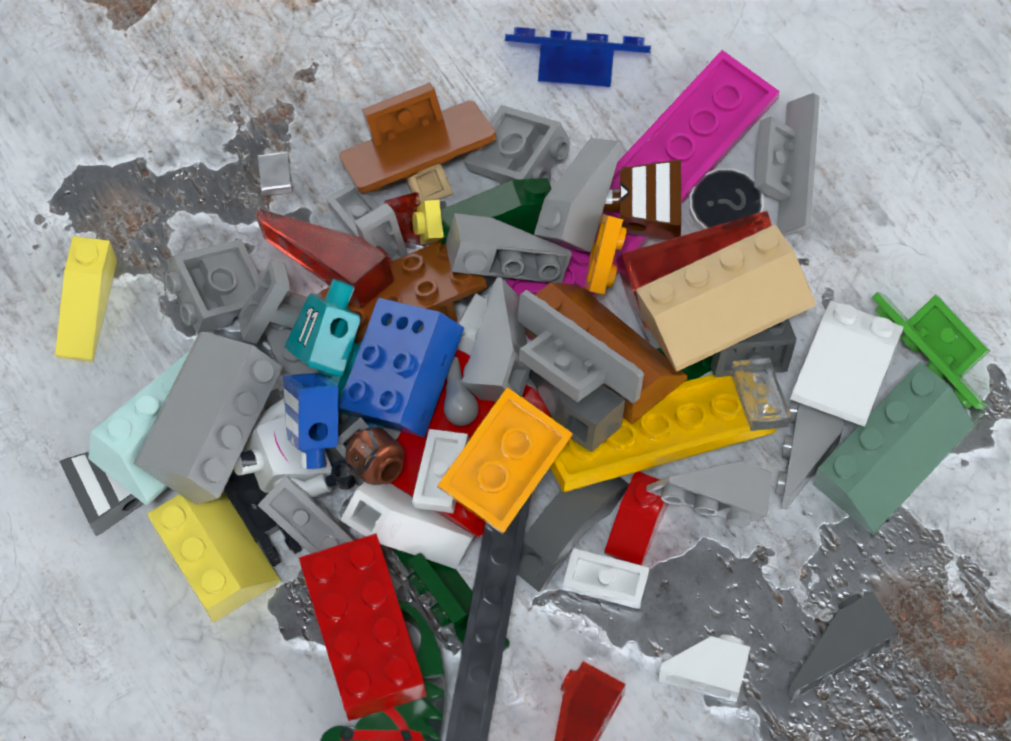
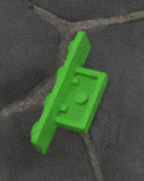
[872,292,991,410]

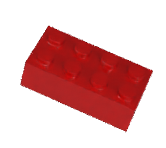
[298,533,427,721]

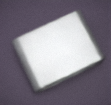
[258,152,292,196]

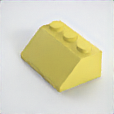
[147,491,281,623]

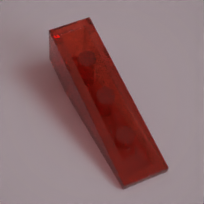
[255,209,394,308]
[554,661,626,741]

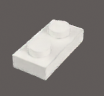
[412,429,470,513]
[562,548,650,609]

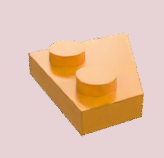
[584,214,626,295]

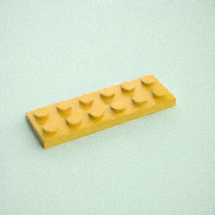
[550,374,778,492]

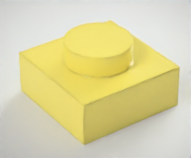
[413,200,444,245]

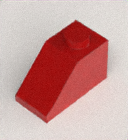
[604,471,669,565]

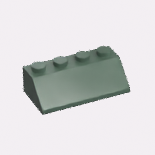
[813,362,975,535]

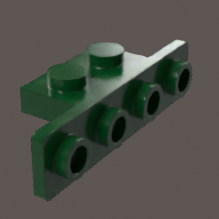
[390,547,510,651]

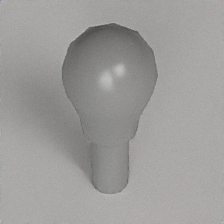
[444,357,479,426]

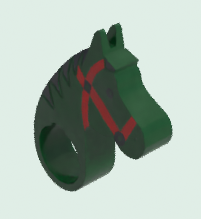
[320,600,447,741]

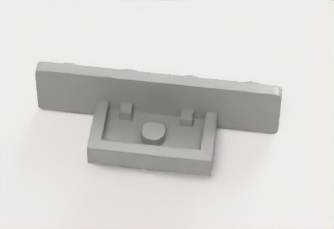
[754,93,820,237]
[517,290,644,403]

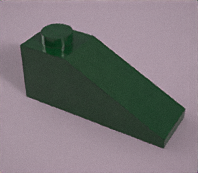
[440,178,552,244]

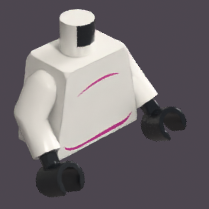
[234,398,356,499]

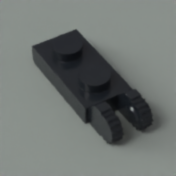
[224,469,302,567]

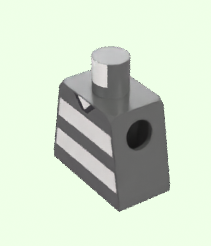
[59,452,144,536]

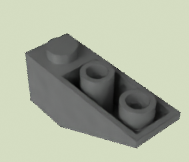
[529,369,625,452]

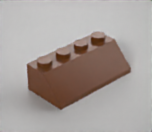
[524,282,687,425]

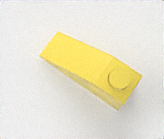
[55,236,117,362]

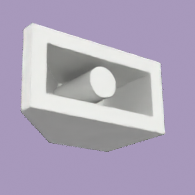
[658,635,751,703]

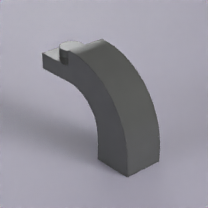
[517,477,629,592]

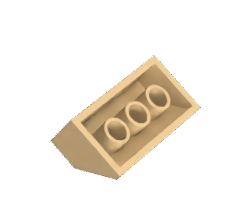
[636,224,816,372]

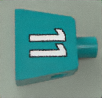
[284,278,360,377]

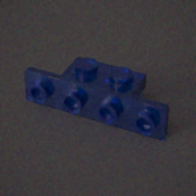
[505,27,652,87]

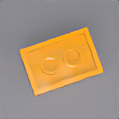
[436,387,573,534]

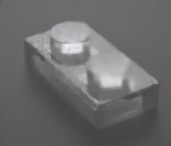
[730,358,791,431]

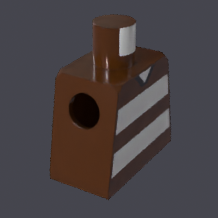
[603,160,681,241]

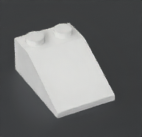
[790,301,904,427]

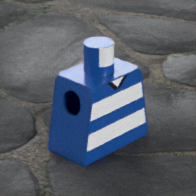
[283,373,338,469]

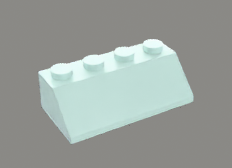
[88,351,190,506]

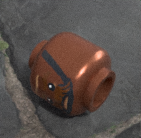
[345,427,405,485]

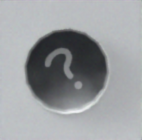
[689,168,764,240]

